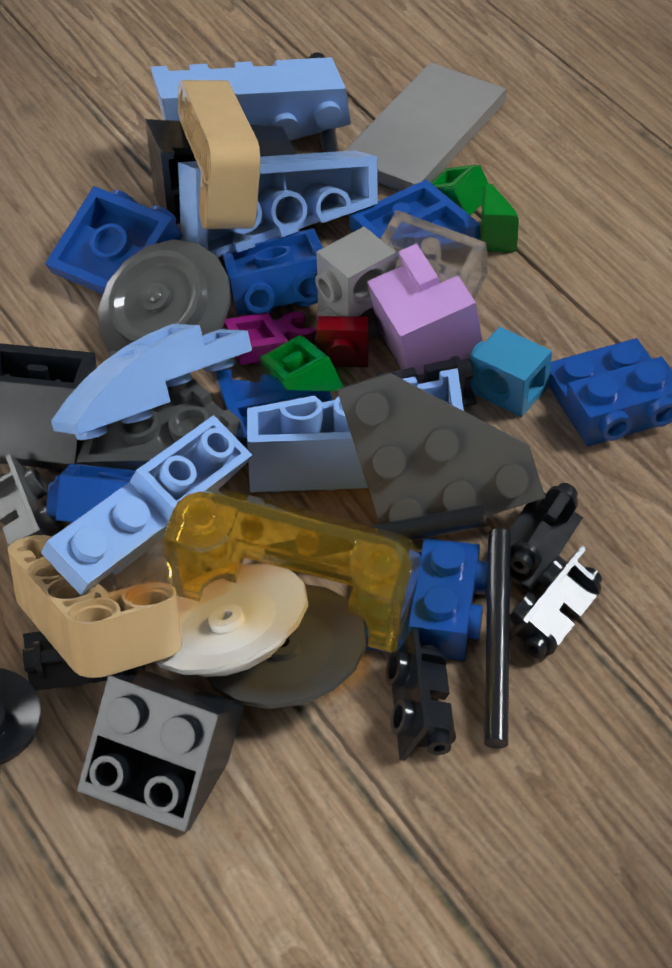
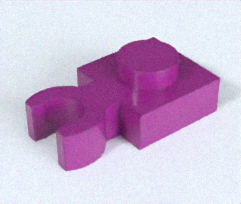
[222,312,316,365]

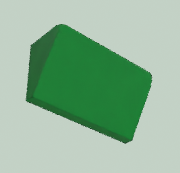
[258,335,343,391]

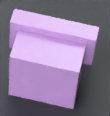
[367,243,482,375]

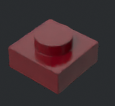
[316,316,369,367]

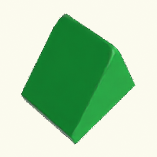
[430,164,489,215]
[480,184,519,252]

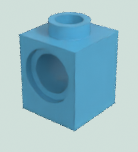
[469,326,552,417]

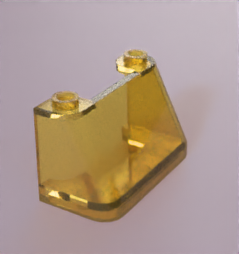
[163,490,420,653]

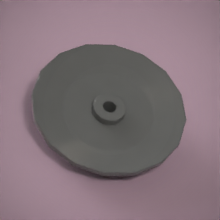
[98,239,231,353]
[207,584,367,709]

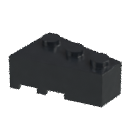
[145,119,297,225]

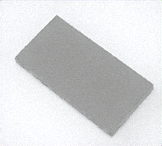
[344,62,507,191]

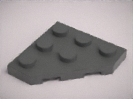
[76,351,244,470]
[337,372,545,548]

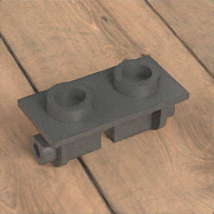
[0,454,64,546]

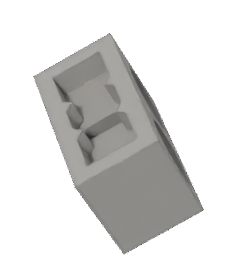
[315,226,396,342]

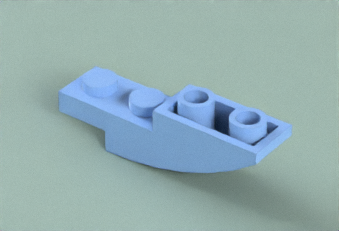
[51,324,252,440]
[41,415,252,595]

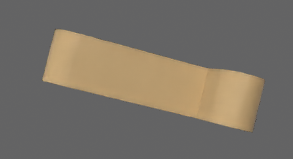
[178,80,260,229]
[8,535,183,678]

